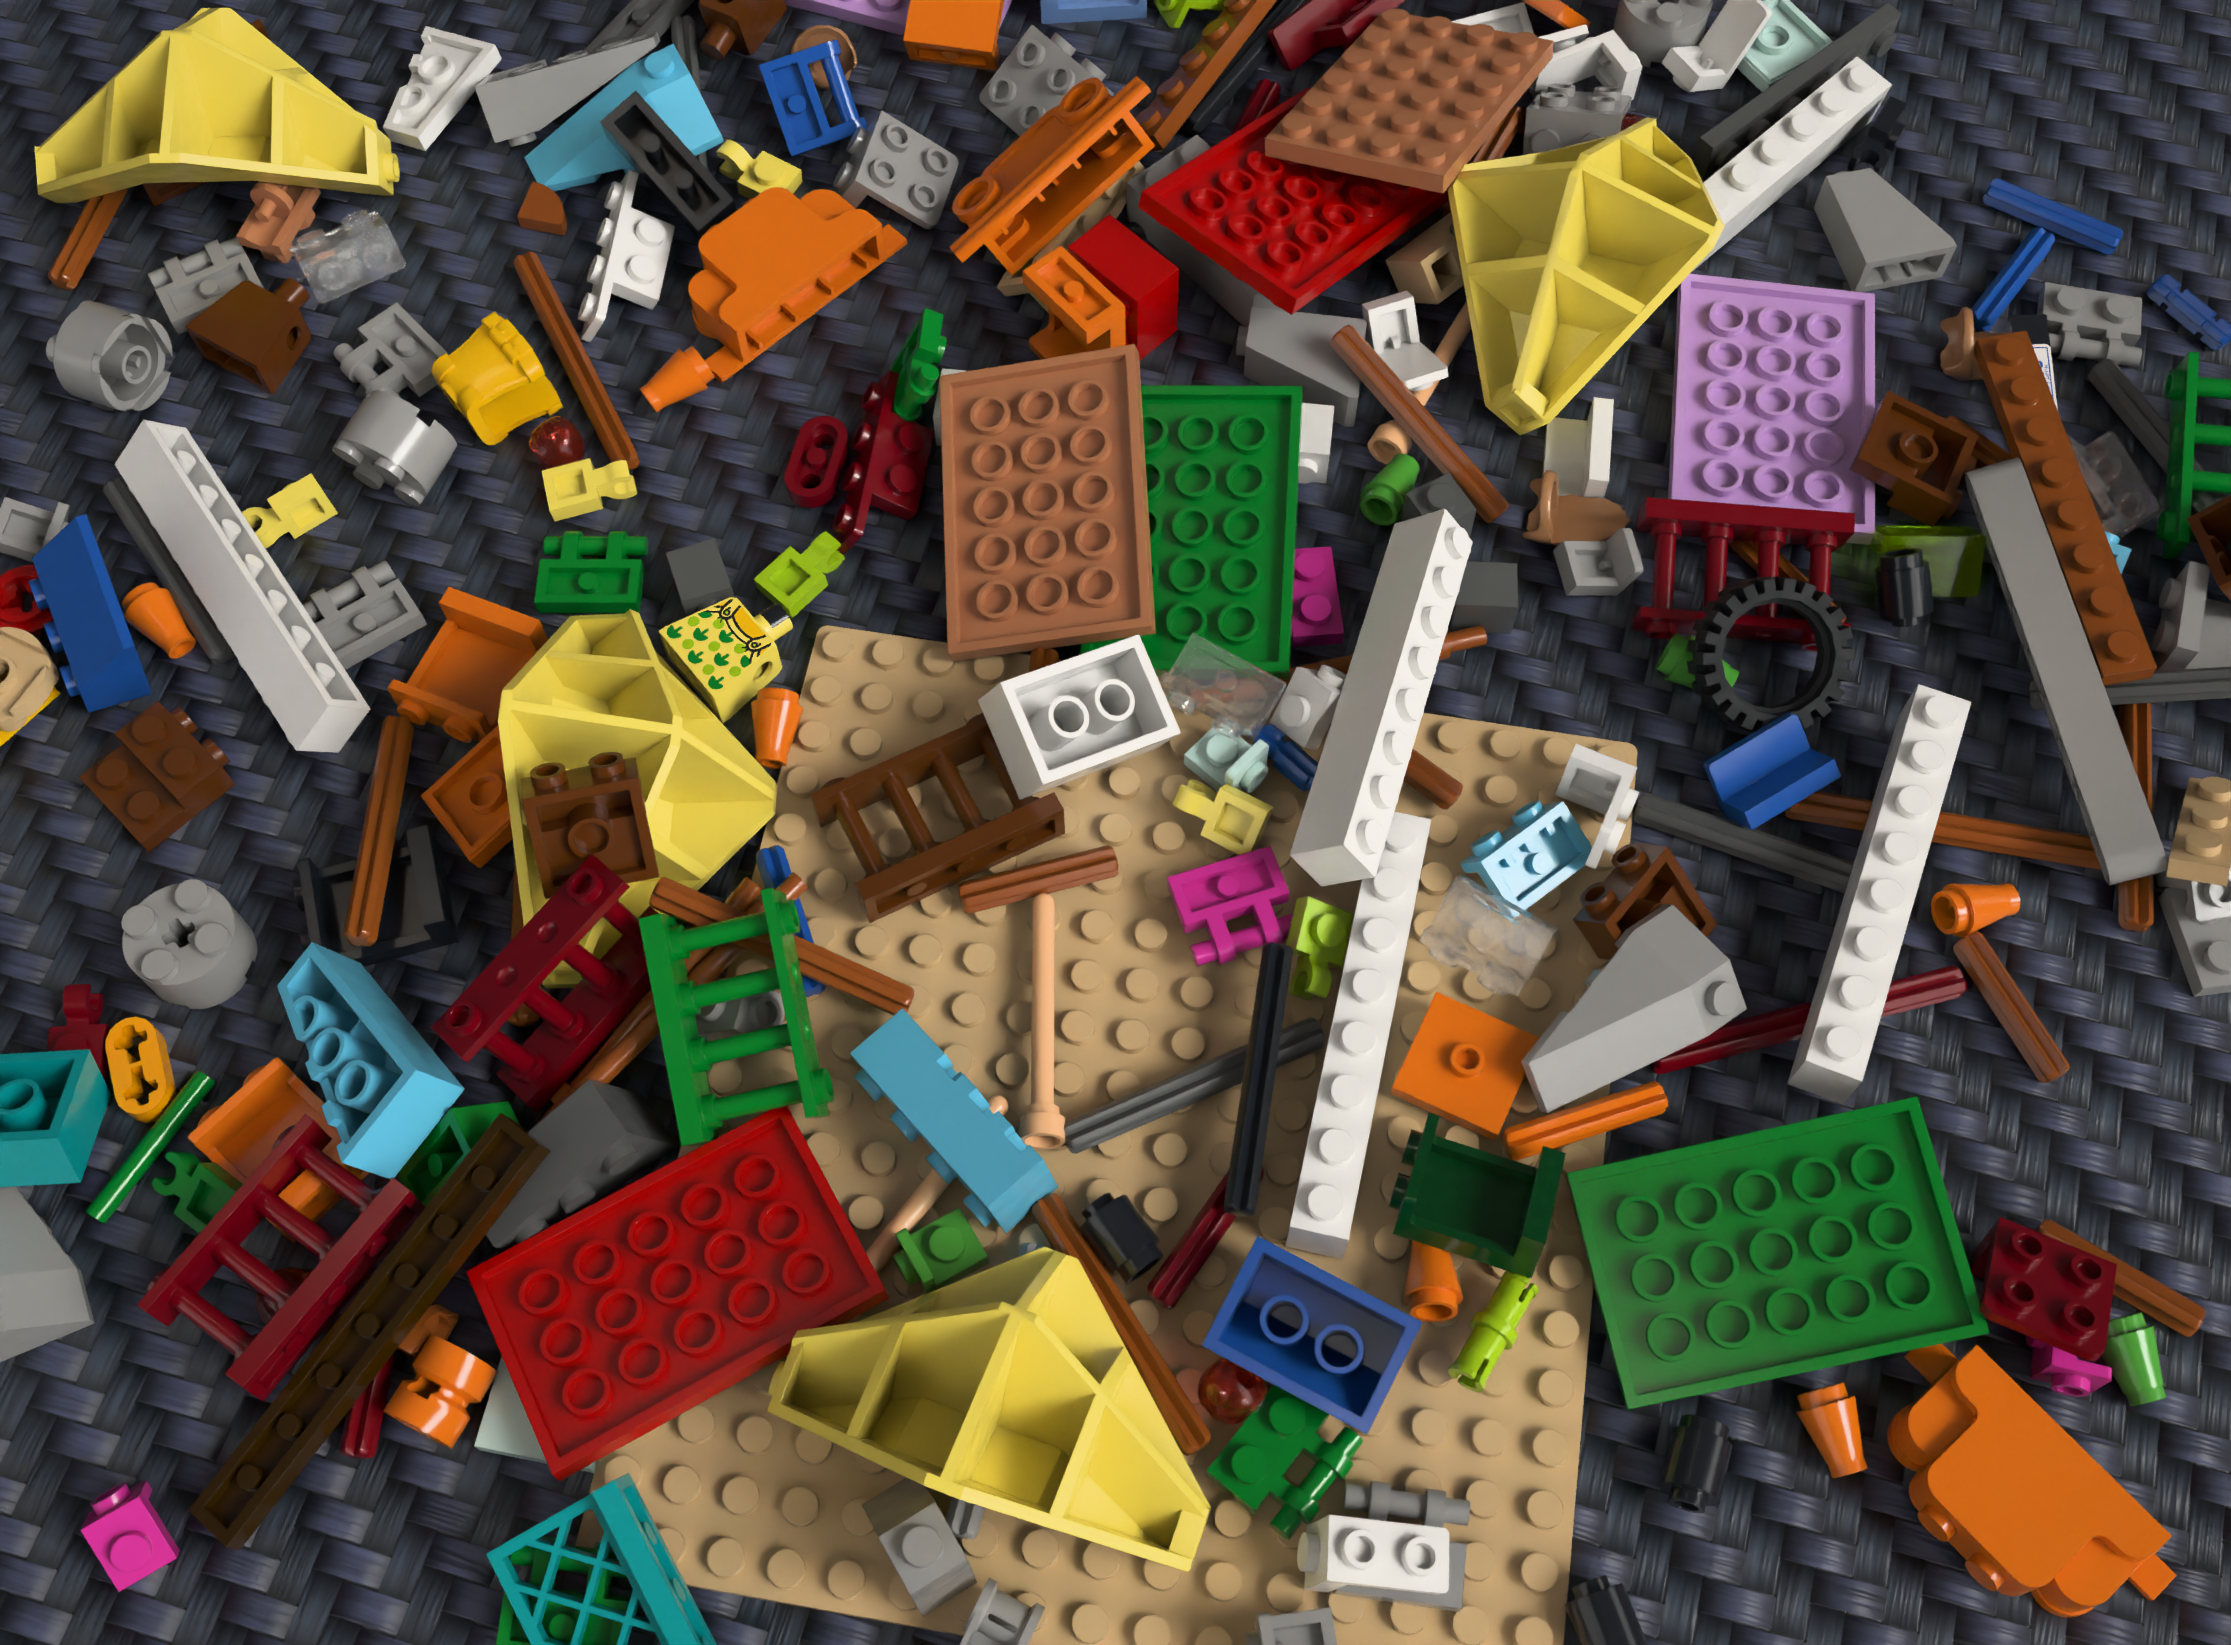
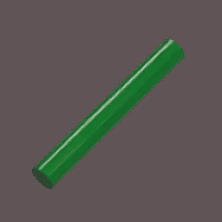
[85,1070,216,1225]

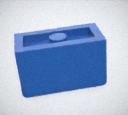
[1704,712,1841,830]

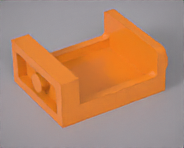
[903,0,1004,71]
[1022,245,1126,359]
[387,587,548,743]
[188,1057,370,1243]

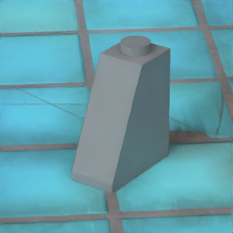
[1814,168,1957,292]
[1236,307,1367,427]
[862,1478,977,1616]

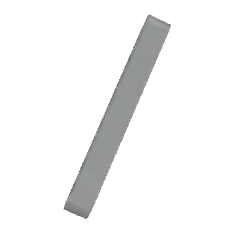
[1965,457,2167,886]

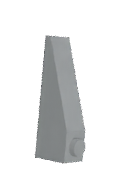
[475,32,660,147]
[1521,904,1747,1113]
[0,1186,95,1362]

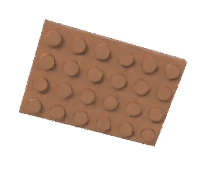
[1265,9,1554,193]
[940,344,1156,661]

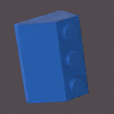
[29,514,152,713]
[1202,1236,1422,1435]

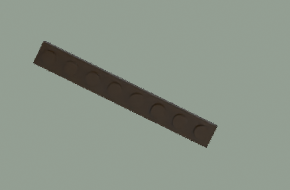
[189,1113,551,1550]

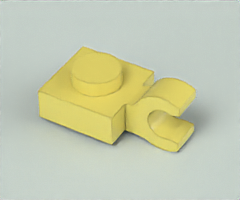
[716,139,803,199]
[541,458,637,522]
[242,473,338,549]
[1172,779,1274,855]

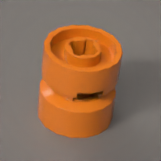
[383,1334,498,1449]

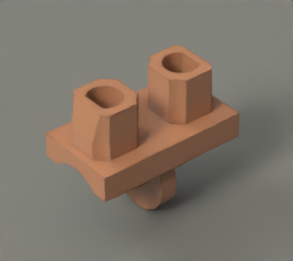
[236,182,321,264]

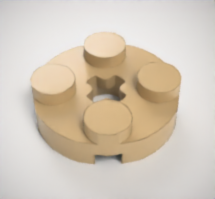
[0,627,59,732]

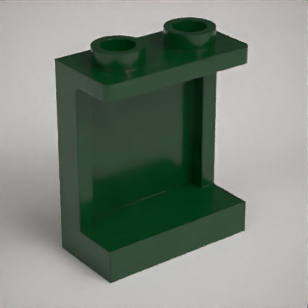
[1389,1113,1566,1278]

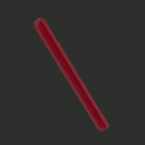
[1650,966,1967,1074]

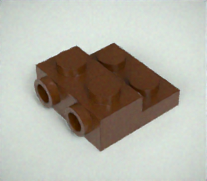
[1849,391,1979,527]
[79,701,236,852]
[520,752,659,899]
[1573,842,1717,960]

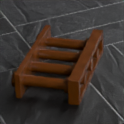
[810,713,1065,923]

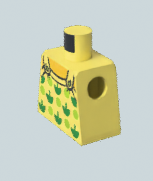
[659,597,793,724]

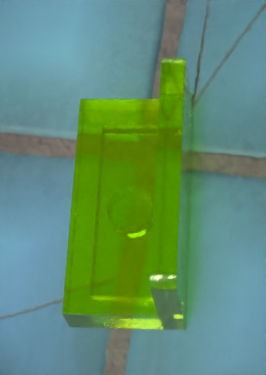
[1867,525,1986,597]

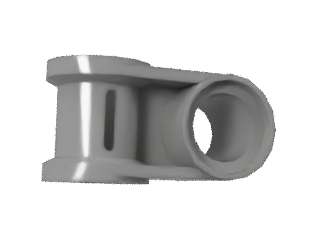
[960,1578,1045,1645]

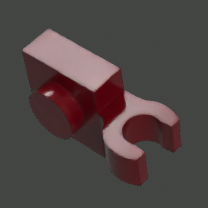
[46,984,111,1084]

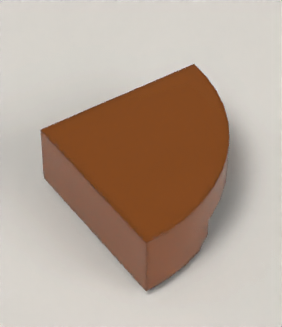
[517,181,567,236]
[398,1304,459,1361]

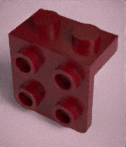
[1970,1217,2117,1361]

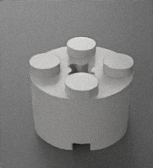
[1614,0,1713,69]
[46,300,173,412]
[332,390,457,506]
[121,879,258,1009]

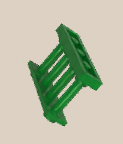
[2156,352,2231,559]
[638,888,834,1146]

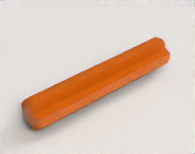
[1502,1081,1668,1161]

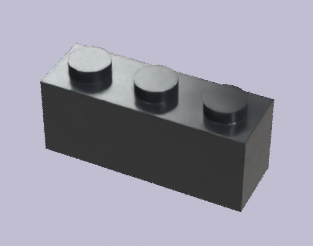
[600,91,736,240]

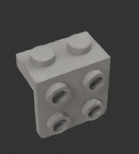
[980,25,1114,136]
[1522,83,1632,155]
[833,110,959,230]
[2152,561,2231,699]

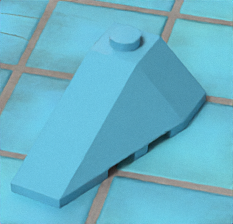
[524,44,724,191]

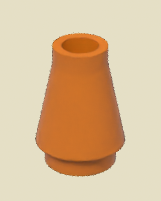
[639,345,715,413]
[121,582,196,659]
[751,687,803,769]
[1931,883,2020,937]
[1403,1240,1463,1322]
[1796,1382,1868,1478]

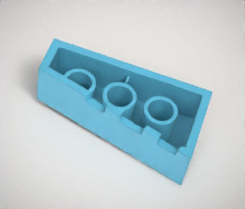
[277,942,465,1179]
[850,1008,1058,1233]

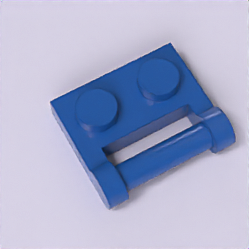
[759,39,868,158]

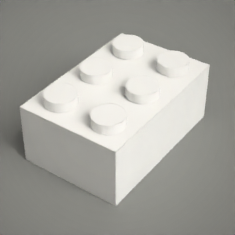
[978,634,1181,800]

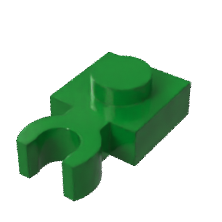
[152,1151,243,1234]

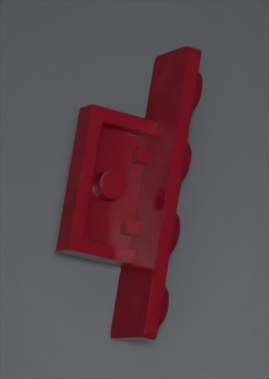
[1268,0,1405,71]
[832,370,935,555]

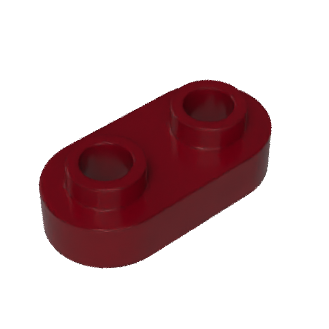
[784,416,850,508]

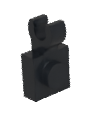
[1847,96,1907,176]

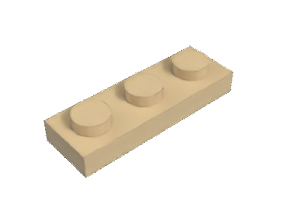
[2166,777,2231,886]

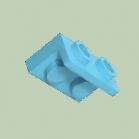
[1460,800,1592,917]

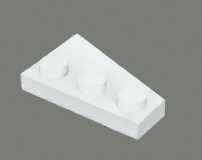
[383,26,502,151]

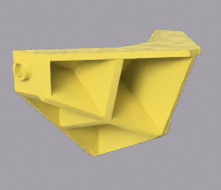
[35,8,400,203]
[1447,117,1725,436]
[498,609,777,989]
[767,1247,1211,1572]

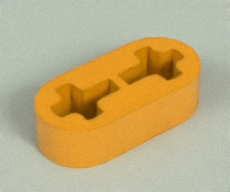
[105,1017,176,1123]

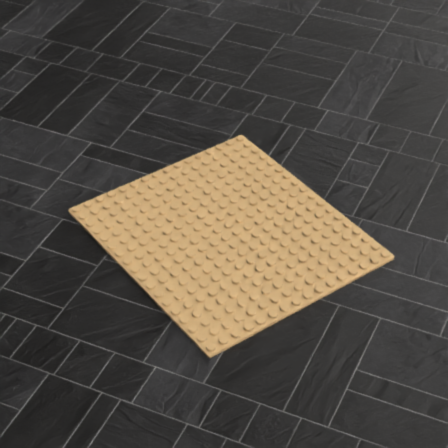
[575,625,1638,1645]

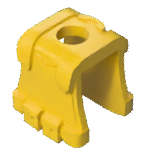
[431,311,563,446]

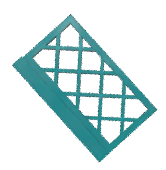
[486,1473,717,1645]

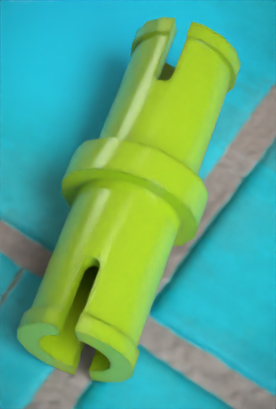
[1448,1270,1538,1392]

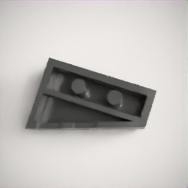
[486,1079,678,1249]

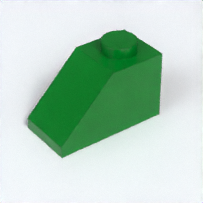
[398,1101,521,1207]

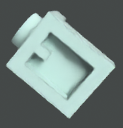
[1184,721,1269,793]

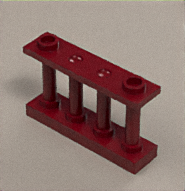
[1630,497,1855,652]
[431,854,659,1112]
[137,1114,426,1402]

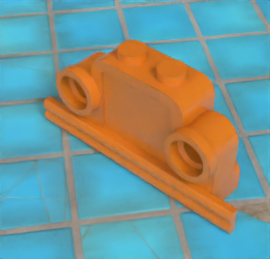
[949,76,1155,276]
[688,187,908,383]
[1887,1344,2177,1618]

